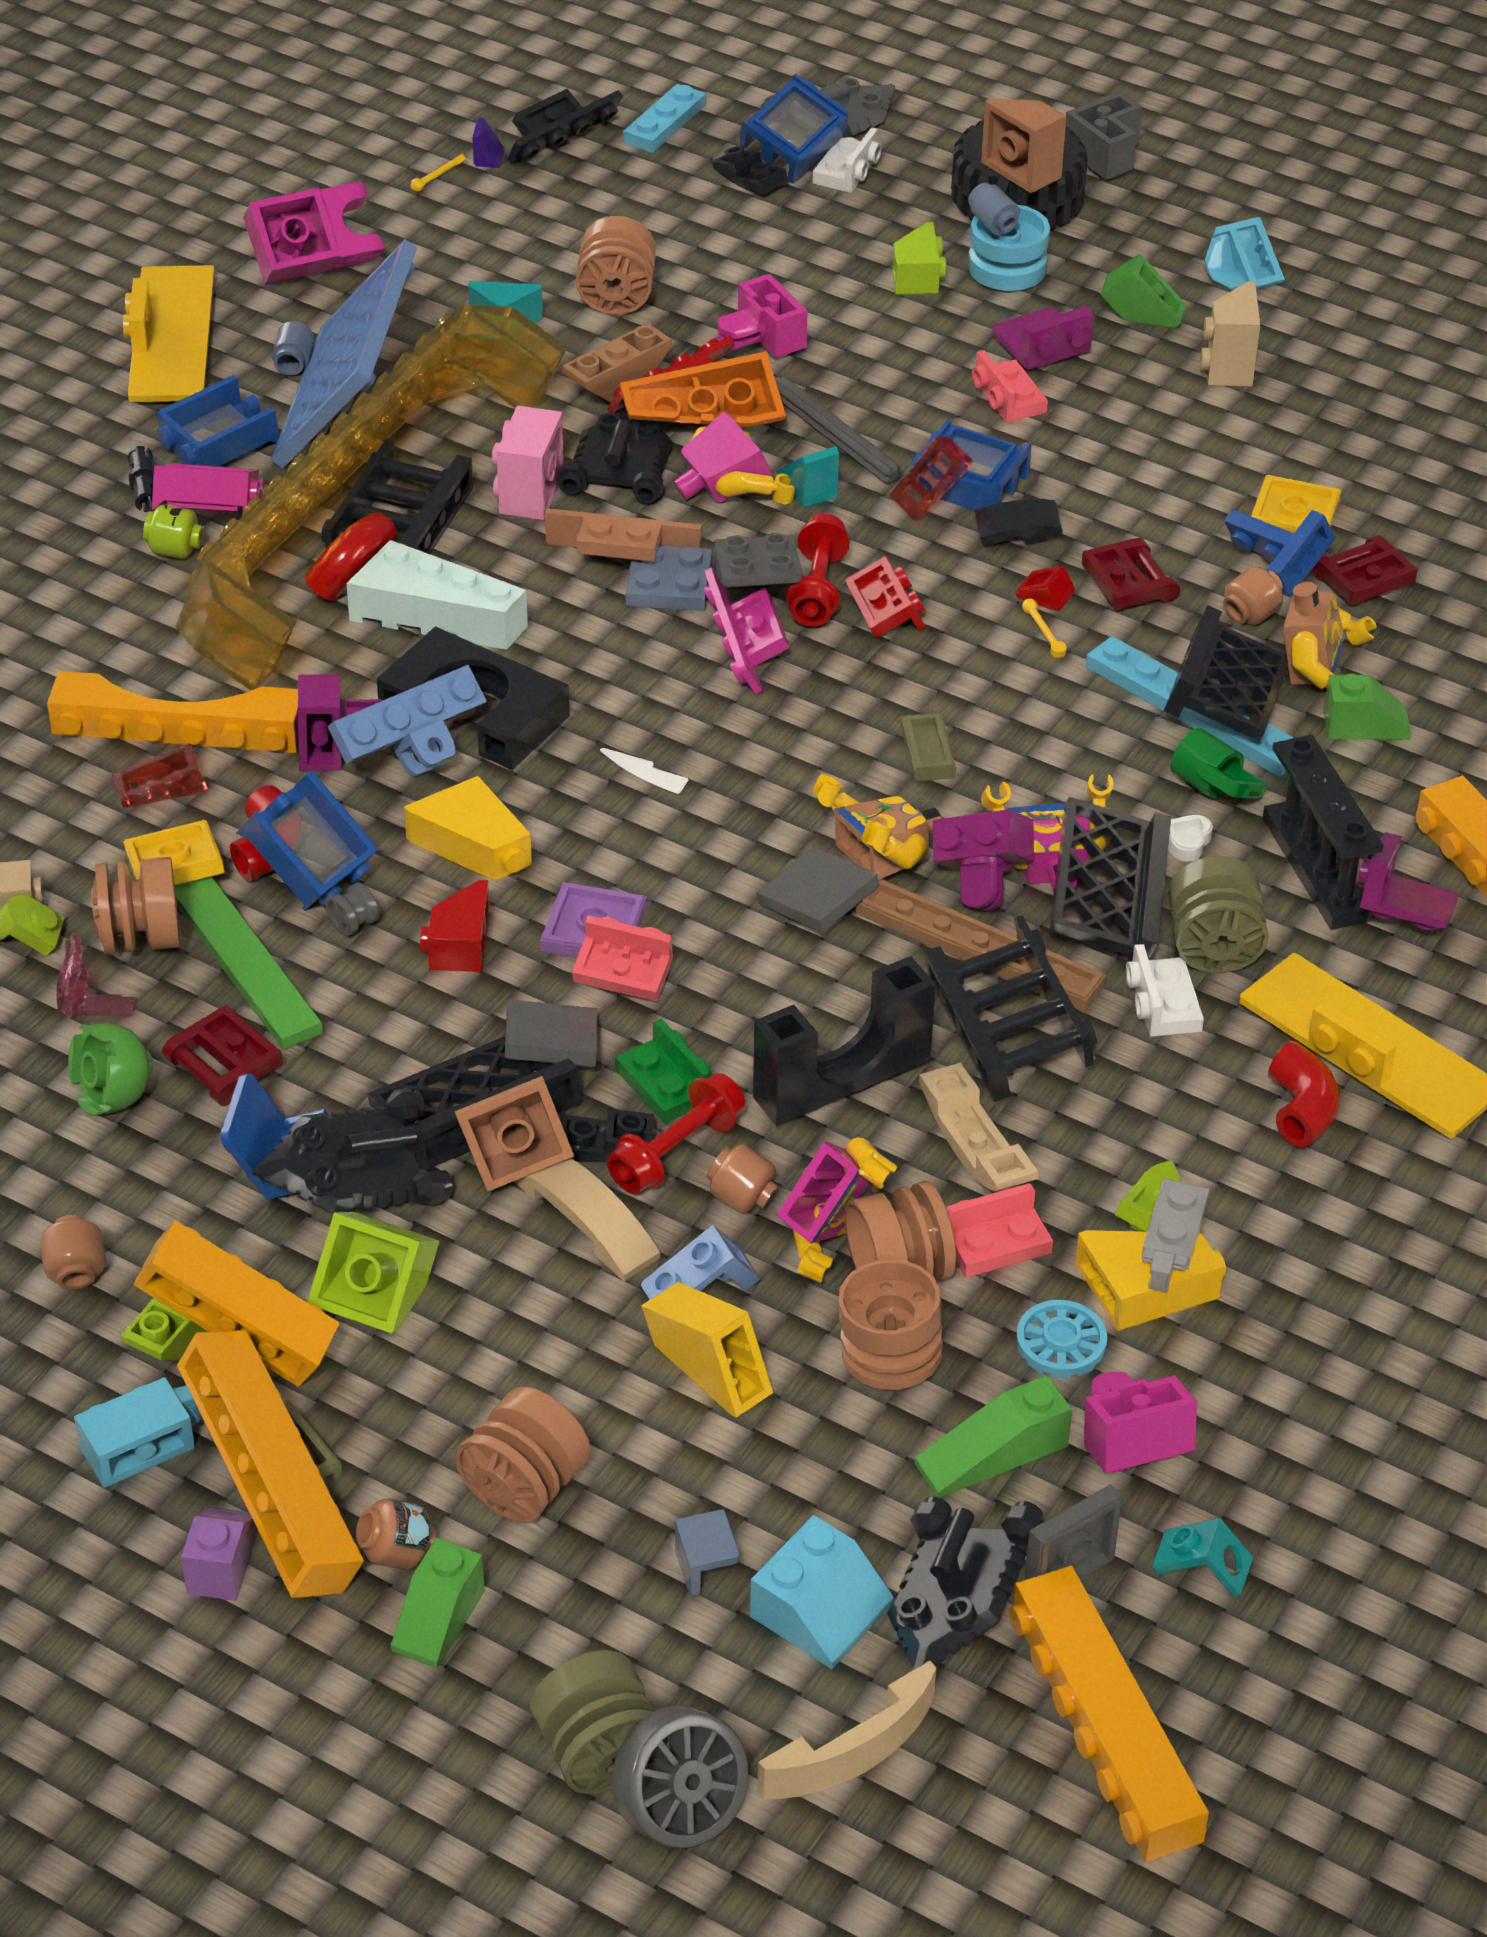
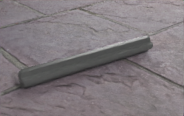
[775,377,901,484]

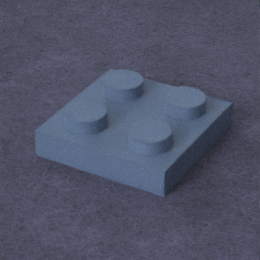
[626,546,712,611]

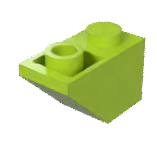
[892,222,946,294]
[120,1298,208,1361]

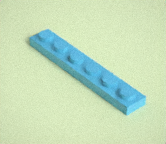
[1086,636,1294,777]

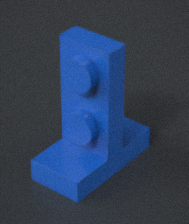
[1224,509,1335,597]

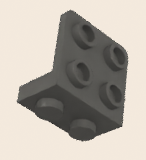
[714,533,802,588]

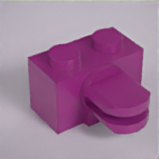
[298,674,383,771]
[933,809,1034,912]

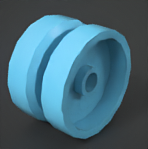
[968,205,1050,291]

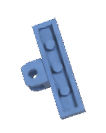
[327,665,487,777]

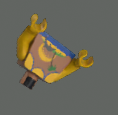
[1284,582,1377,689]
[813,774,942,880]

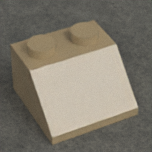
[1200,281,1260,386]

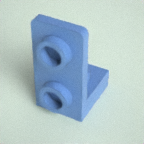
[641,1225,760,1300]

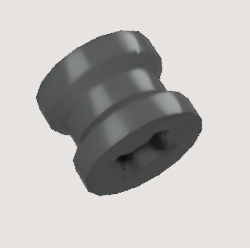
[325,882,379,936]

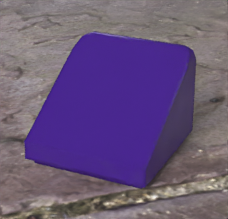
[472,118,505,168]

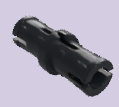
[128,446,154,512]

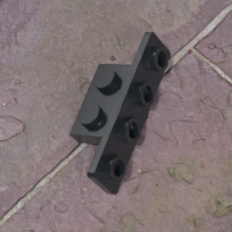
[507,88,623,165]

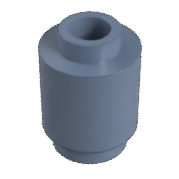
[968,183,1020,235]
[272,321,314,376]

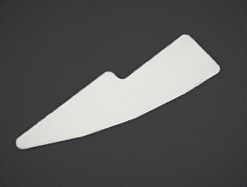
[600,748,688,794]

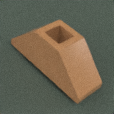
[562,323,672,403]

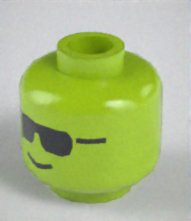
[143,504,204,559]

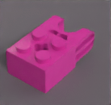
[243,182,385,285]

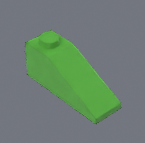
[914,1375,1072,1498]

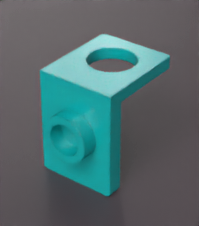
[1152,1518,1253,1596]

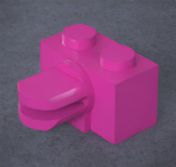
[717,274,808,358]
[1084,1371,1197,1474]

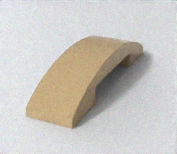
[919,1063,1039,1191]
[513,1158,660,1281]
[757,1661,936,1800]

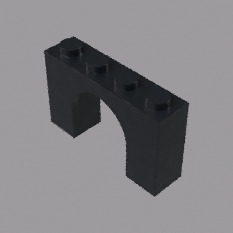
[377,626,570,771]
[753,956,936,1126]

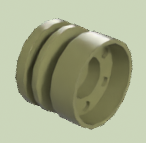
[1168,856,1269,973]
[530,1650,669,1795]

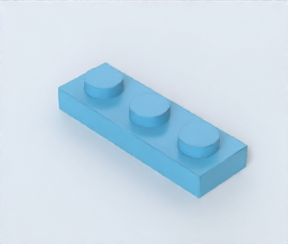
[623,84,706,153]

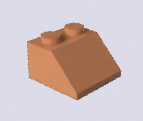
[981,98,1066,193]
[455,1076,574,1192]

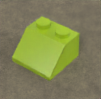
[307,1212,440,1334]

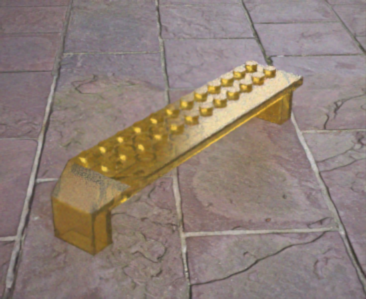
[175,304,567,691]

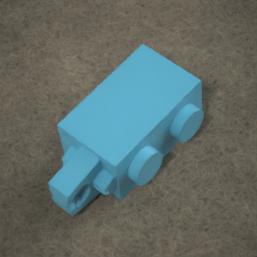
[74,1377,202,1488]

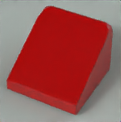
[1015,566,1075,611]

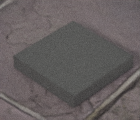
[756,846,879,933]
[505,999,597,1067]
[1024,1484,1122,1580]

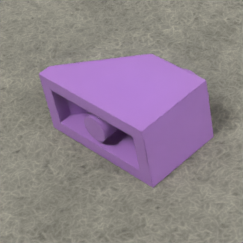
[181,1507,258,1601]

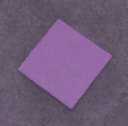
[540,882,647,958]

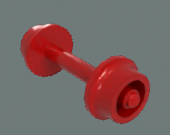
[787,513,850,627]
[607,1073,746,1194]

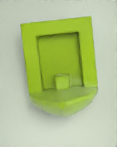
[0,893,65,956]
[1115,1161,1181,1232]

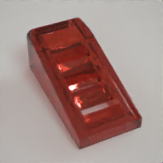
[890,436,973,521]
[112,743,209,808]

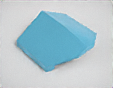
[1204,217,1285,290]

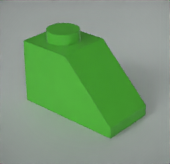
[1100,254,1186,328]
[1323,674,1411,740]
[391,1537,485,1669]

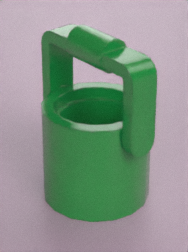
[1170,728,1268,799]

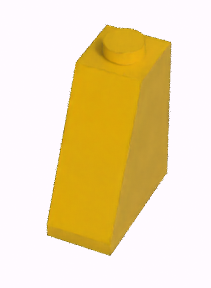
[404,776,532,881]
[1075,1230,1226,1331]
[641,1282,773,1418]

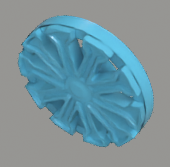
[1016,1300,1107,1378]

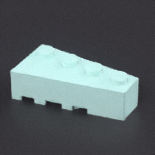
[346,540,528,650]

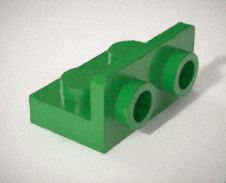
[615,1019,712,1124]

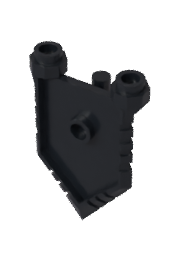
[557,410,673,504]
[252,1088,452,1214]
[887,1497,1043,1670]

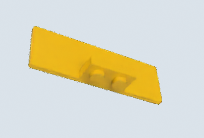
[123,265,215,403]
[1239,953,1487,1138]

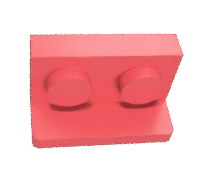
[972,350,1048,423]
[946,1183,1053,1278]

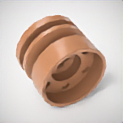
[576,216,656,315]
[91,857,180,955]
[845,1181,956,1280]
[838,1259,943,1390]
[455,1386,591,1523]

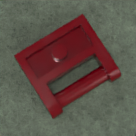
[1311,535,1418,605]
[1082,538,1181,610]
[162,1005,283,1106]

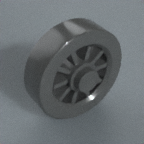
[612,1706,748,1848]

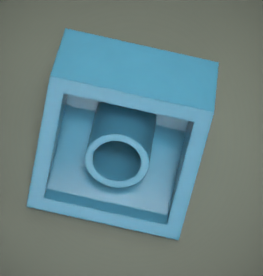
[750,1515,894,1670]

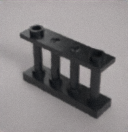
[321,438,473,554]
[1262,734,1384,930]
[924,915,1097,1102]

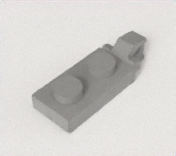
[1142,1178,1210,1293]

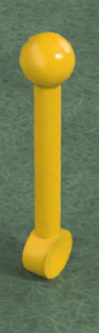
[410,153,467,192]
[1022,599,1067,658]

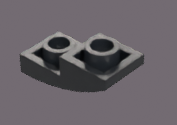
[712,146,789,195]
[974,499,1063,547]
[560,1108,654,1162]

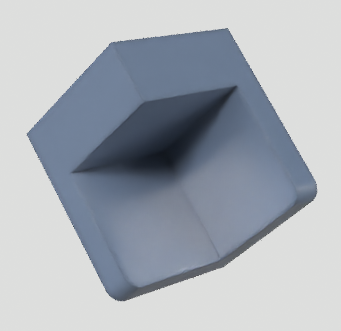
[675,1509,739,1596]

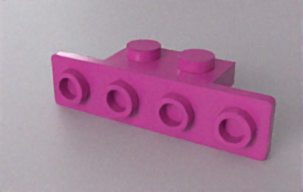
[704,567,790,694]

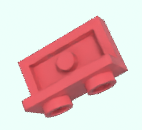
[572,916,673,1002]

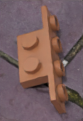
[545,508,701,562]

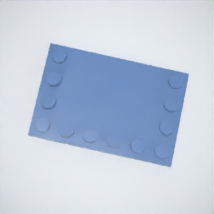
[271,239,417,468]

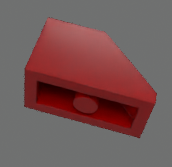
[420,880,490,972]

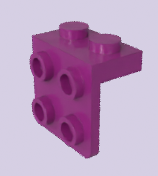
[993,306,1094,370]
[1358,832,1459,930]

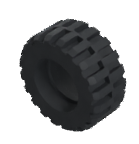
[951,119,1088,230]

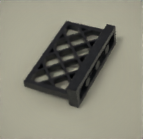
[1163,605,1288,741]
[1049,797,1171,962]
[367,1036,582,1170]

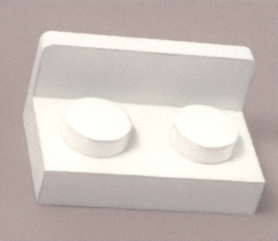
[813,128,882,193]
[1126,944,1204,1037]

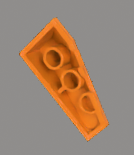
[620,351,786,427]

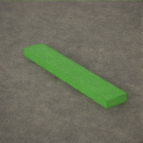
[175,876,323,1050]

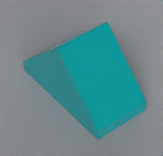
[468,281,543,338]
[776,446,839,508]

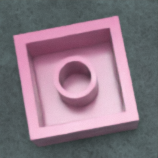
[492,405,564,520]

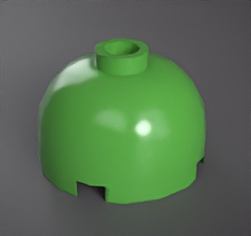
[68,1023,153,1115]

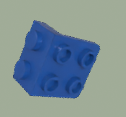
[221,1073,329,1200]

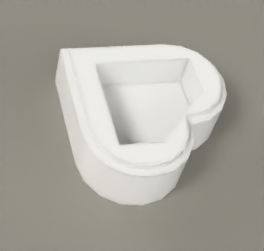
[1168,815,1213,862]

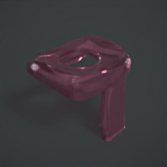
[56,933,137,1018]

